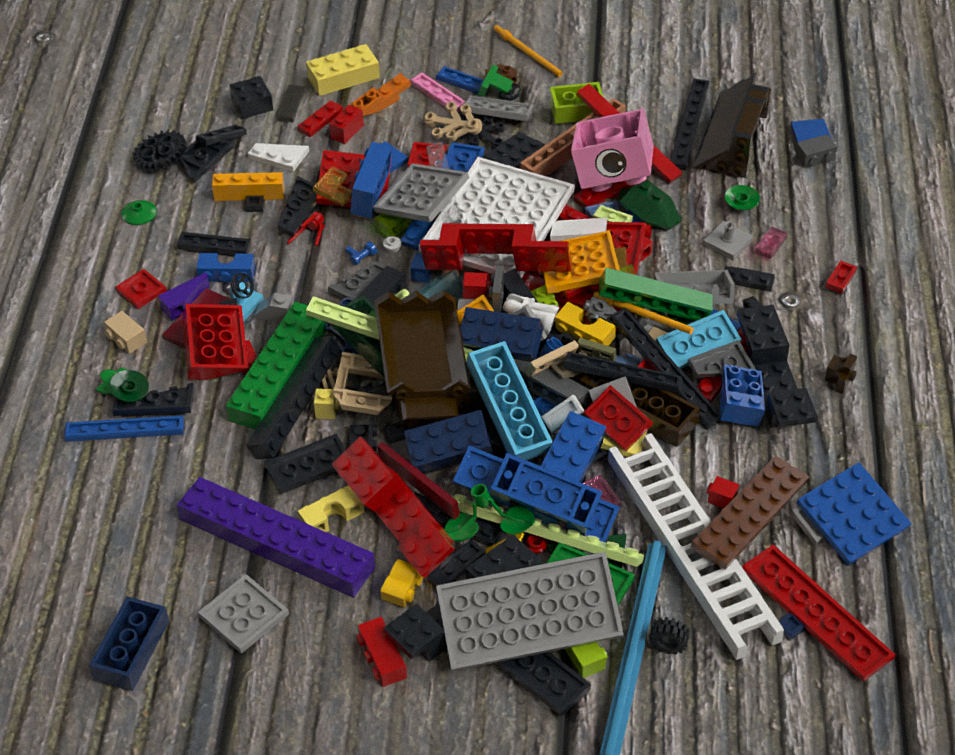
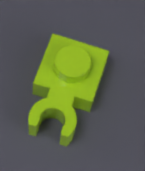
[531,285,559,307]

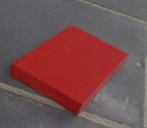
[583,385,654,452]

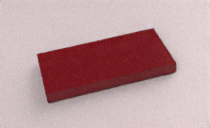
[162,288,231,348]

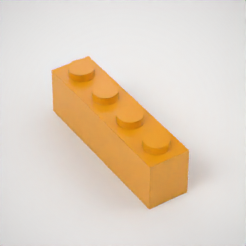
[212,172,285,201]

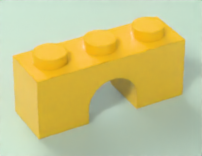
[555,302,616,346]

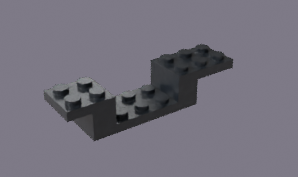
[736,305,818,428]
[383,535,541,662]

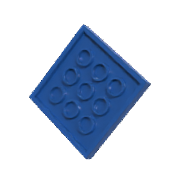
[796,462,912,566]

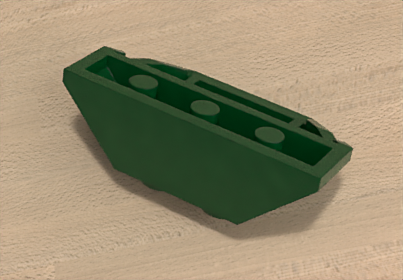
[619,179,682,230]

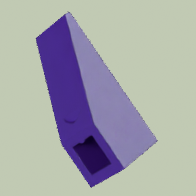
[158,272,210,321]

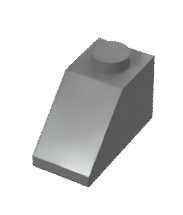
[254,293,294,323]

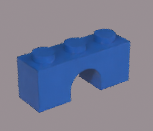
[197,253,255,282]

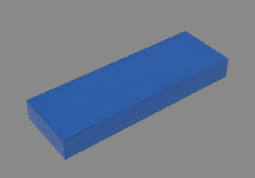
[436,66,484,94]

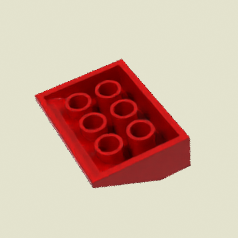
[183,304,248,380]

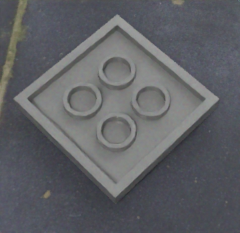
[198,574,289,653]

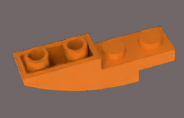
[349,73,411,116]

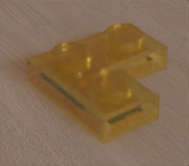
[313,166,352,206]

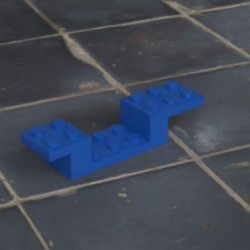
[453,446,620,542]

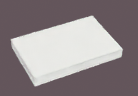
[550,218,607,241]

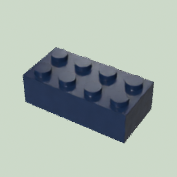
[460,307,544,362]
[404,410,494,474]
[89,596,169,691]

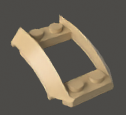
[333,352,392,415]

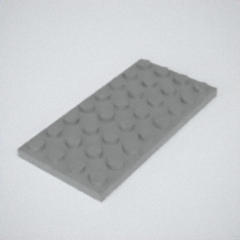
[436,552,624,671]

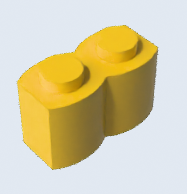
[380,559,423,608]

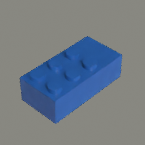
[351,142,392,219]

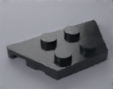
[178,139,236,183]

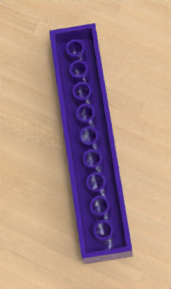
[177,477,375,598]

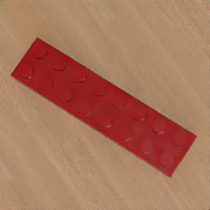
[742,545,895,682]

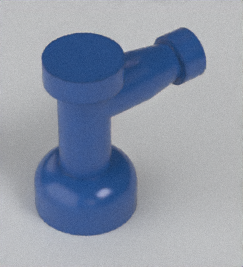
[345,241,377,265]

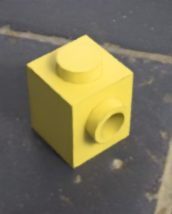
[314,389,340,419]

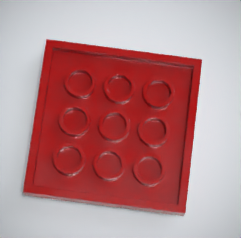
[316,150,391,207]

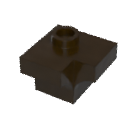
[825,354,857,394]

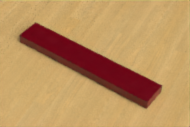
[377,442,460,519]

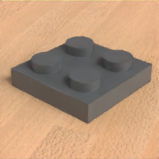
[489,265,504,312]

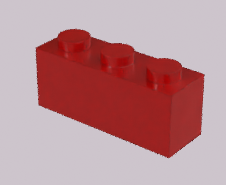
[356,616,407,687]

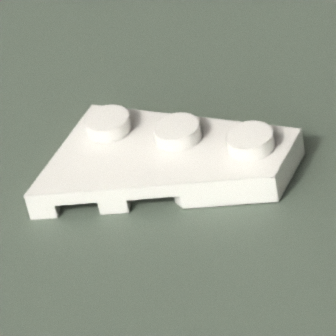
[248,143,309,172]

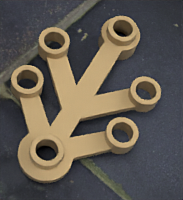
[424,101,482,141]

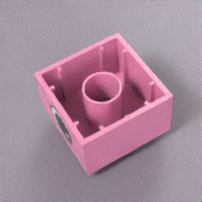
[571,109,654,192]

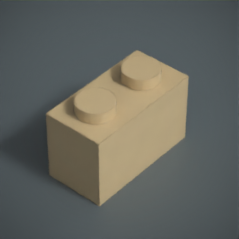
[104,311,147,354]

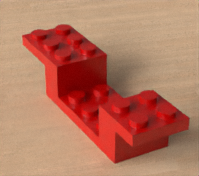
[420,223,572,272]
[332,436,455,578]

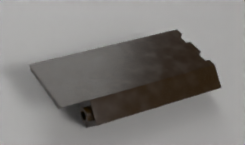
[374,290,471,420]

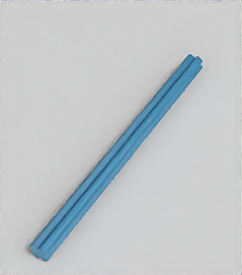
[599,541,667,755]

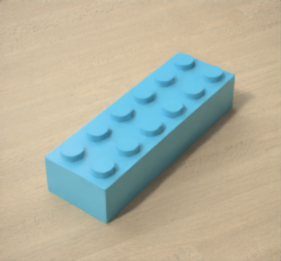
[466,341,553,460]

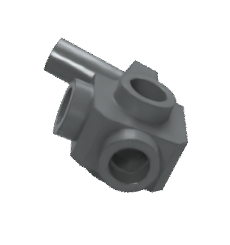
[582,297,617,325]

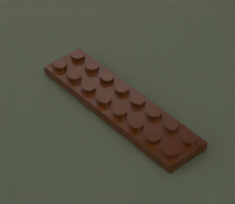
[690,455,809,570]

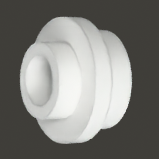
[383,236,401,253]

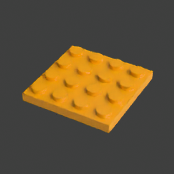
[544,230,620,294]

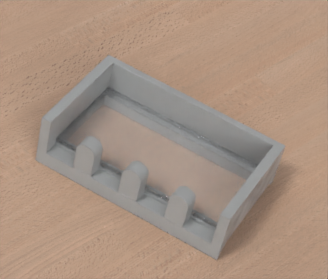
[654,270,734,304]

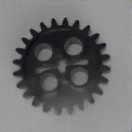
[133,130,188,173]

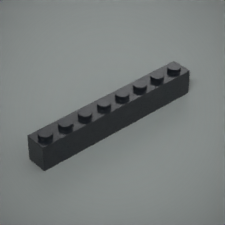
[246,336,341,459]

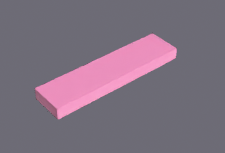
[410,73,466,112]

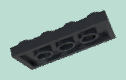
[481,132,546,169]
[264,433,346,494]
[497,652,591,717]

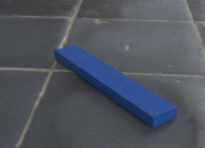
[64,415,184,442]

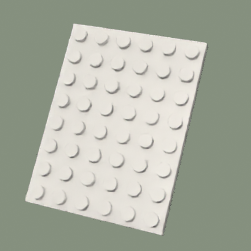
[419,157,575,278]

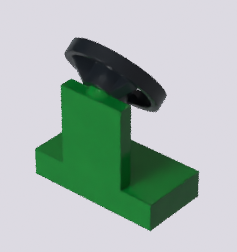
[477,64,522,101]

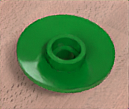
[725,185,760,210]
[121,200,157,225]

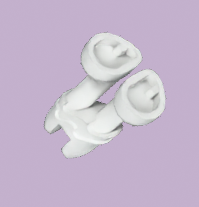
[503,294,560,335]

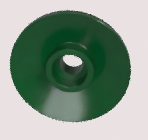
[110,370,149,402]

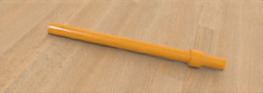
[493,25,563,77]
[593,291,694,335]

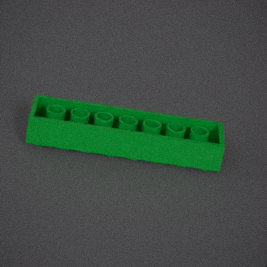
[226,302,330,430]

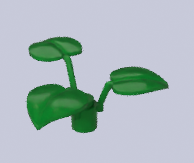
[444,484,535,542]

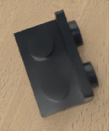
[349,418,378,452]

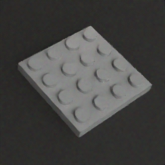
[373,163,469,222]

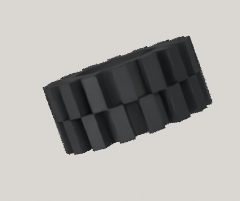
[648,617,690,655]

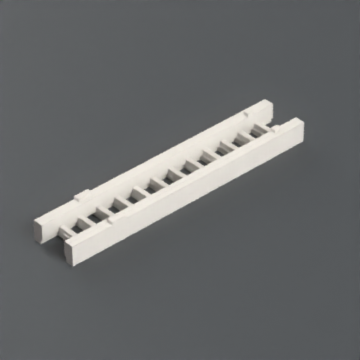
[608,433,784,660]

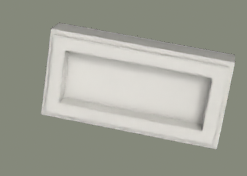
[541,395,584,433]

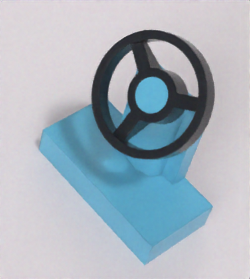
[230,273,264,322]

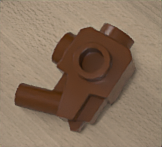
[485,64,518,84]

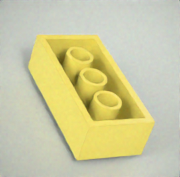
[306,44,380,96]

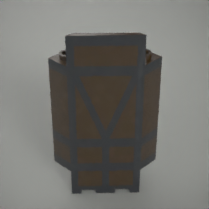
[692,72,772,178]

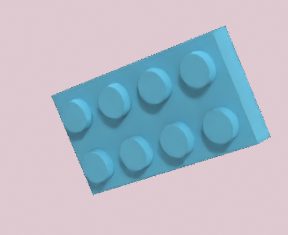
[656,310,742,369]

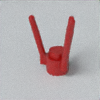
[287,212,325,246]

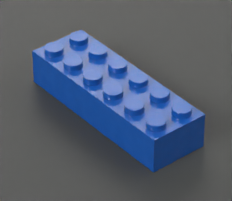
[520,411,606,525]

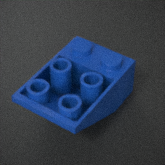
[720,365,765,427]

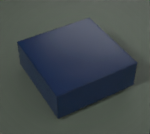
[779,613,805,641]

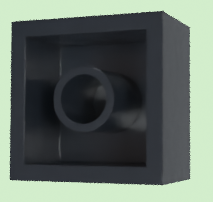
[229,76,273,119]

